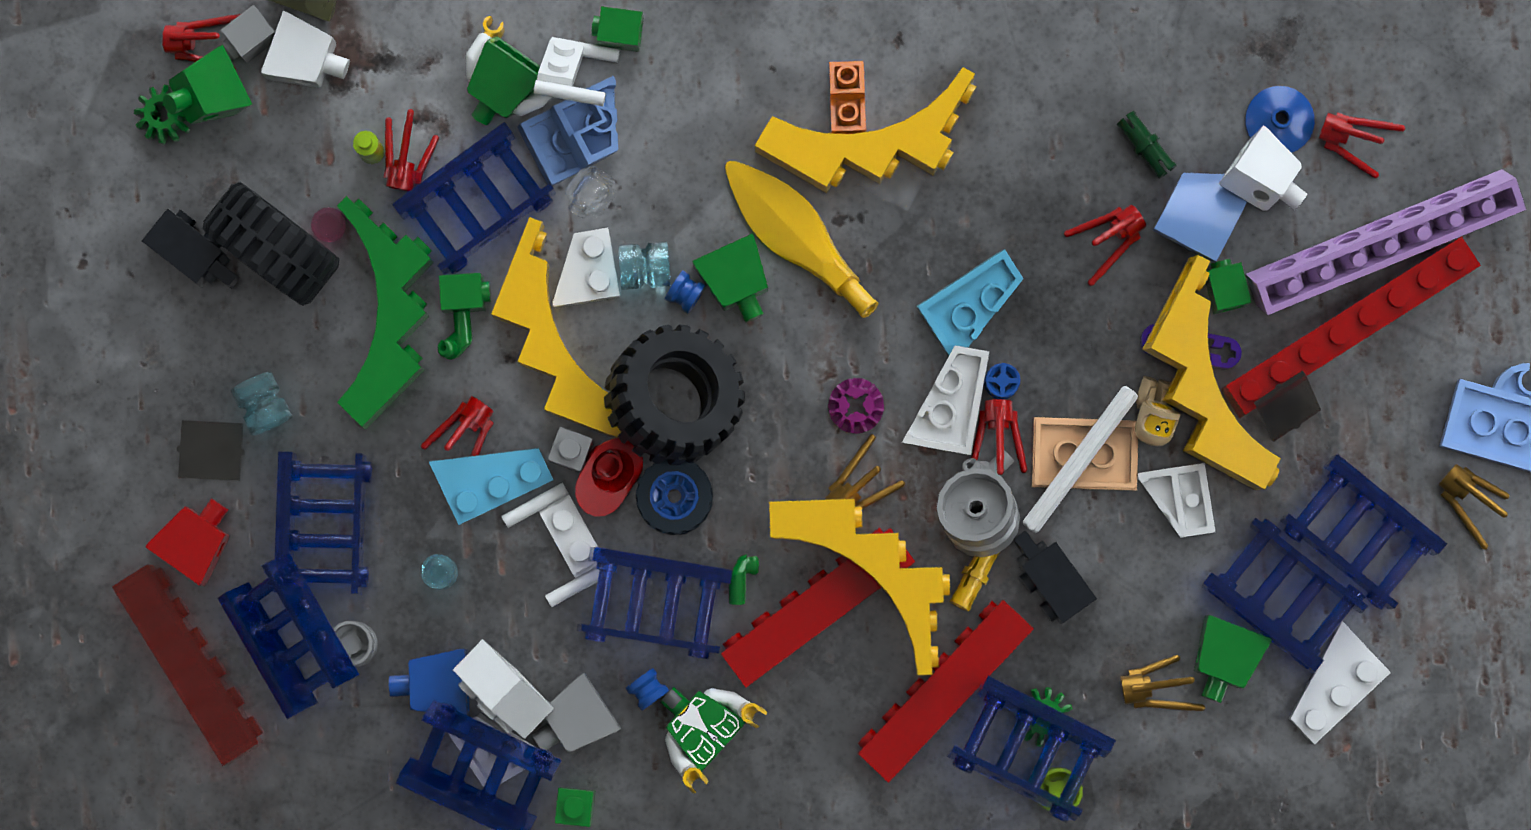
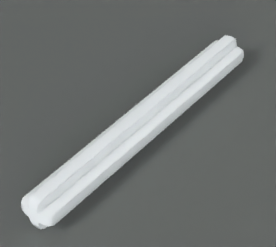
[1023,386,1138,533]

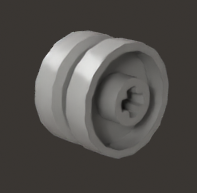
[936,468,1021,557]

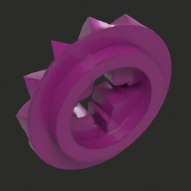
[828,378,884,434]

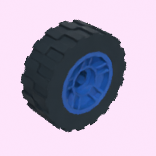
[636,459,713,535]

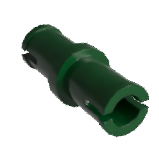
[1117,111,1177,179]

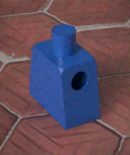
[389,649,470,716]

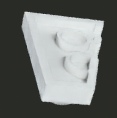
[902,345,990,455]
[1289,621,1391,745]

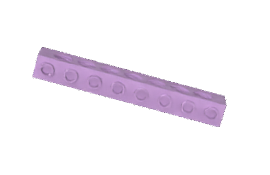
[1246,169,1526,315]

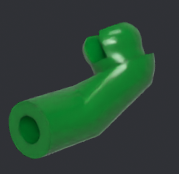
[437,311,472,360]
[729,554,759,605]

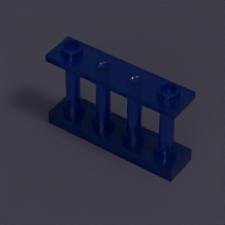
[392,122,556,275]
[273,451,372,595]
[1280,454,1447,610]
[1202,518,1368,674]
[577,547,733,659]
[217,553,360,720]
[947,676,1116,822]
[396,700,562,830]

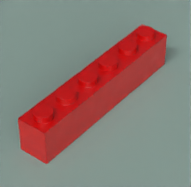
[721,527,916,688]
[857,600,1034,783]

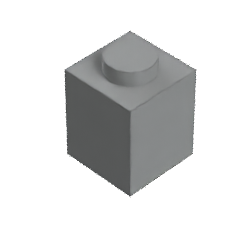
[221,5,275,63]
[548,427,595,473]

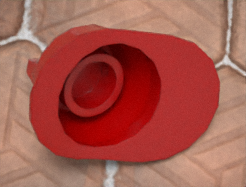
[575,438,643,517]

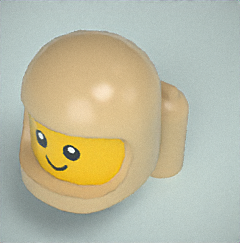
[1135,376,1181,446]

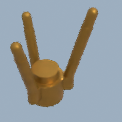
[825,434,905,509]
[1438,464,1510,550]
[1121,655,1205,711]

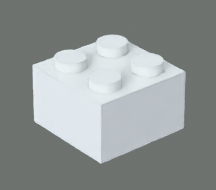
[453,639,554,739]

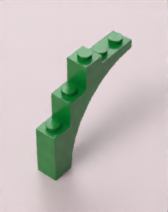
[337,196,434,429]

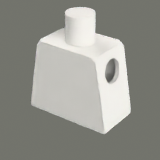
[261,11,350,88]
[1219,125,1307,211]

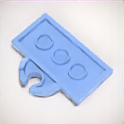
[1439,363,1531,473]

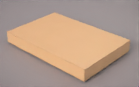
[1031,417,1138,491]

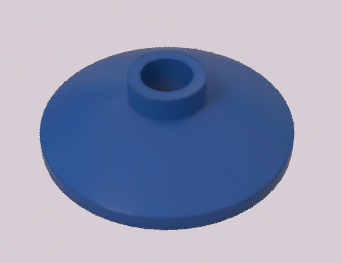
[1245,86,1315,153]

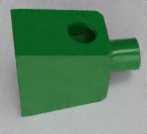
[163,45,252,124]
[692,233,768,323]
[1194,615,1272,703]

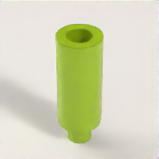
[353,131,385,164]

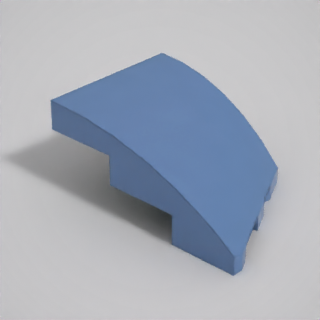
[517,76,618,188]
[1153,173,1247,263]

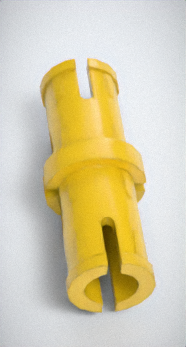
[949,552,1000,612]

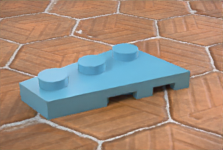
[916,249,1024,357]
[429,448,554,525]

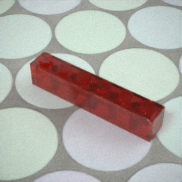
[112,564,264,766]

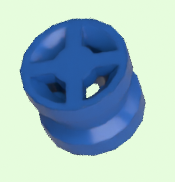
[665,270,707,314]
[984,363,1020,399]
[625,668,670,711]

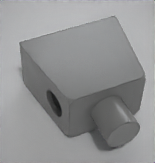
[532,673,621,753]

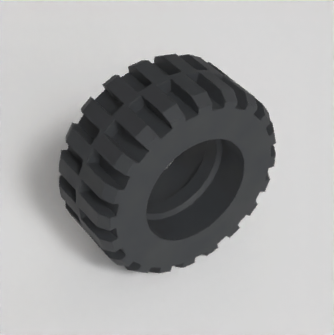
[203,182,340,306]
[604,324,745,466]

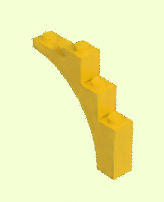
[755,67,977,193]
[769,499,950,675]

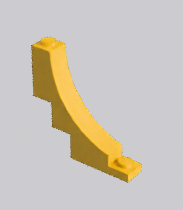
[491,217,621,438]
[1142,255,1281,490]

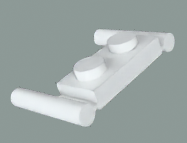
[534,37,620,106]
[501,482,613,607]

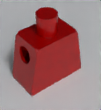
[145,498,230,587]

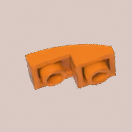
[829,61,866,134]

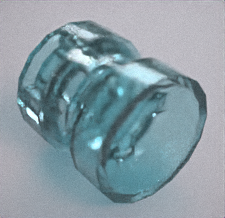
[420,554,459,590]

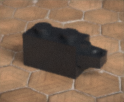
[142,208,240,289]
[1013,531,1097,624]

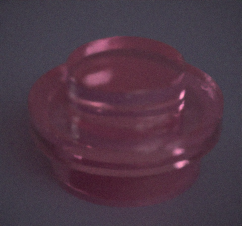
[311,207,347,243]

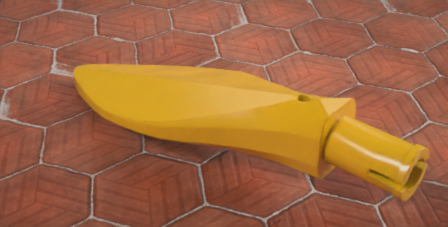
[725,161,879,318]

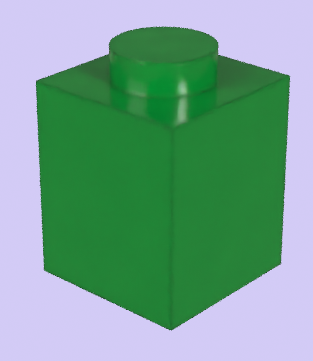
[591,6,644,52]
[1206,259,1252,315]
[439,273,491,314]
[555,787,596,827]

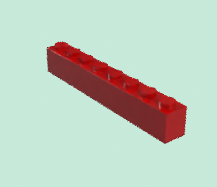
[1221,236,1481,418]

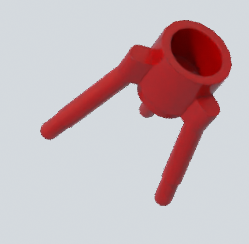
[162,14,241,70]
[383,109,439,192]
[1318,112,1406,178]
[1064,205,1147,286]
[421,396,494,456]
[971,399,1027,475]

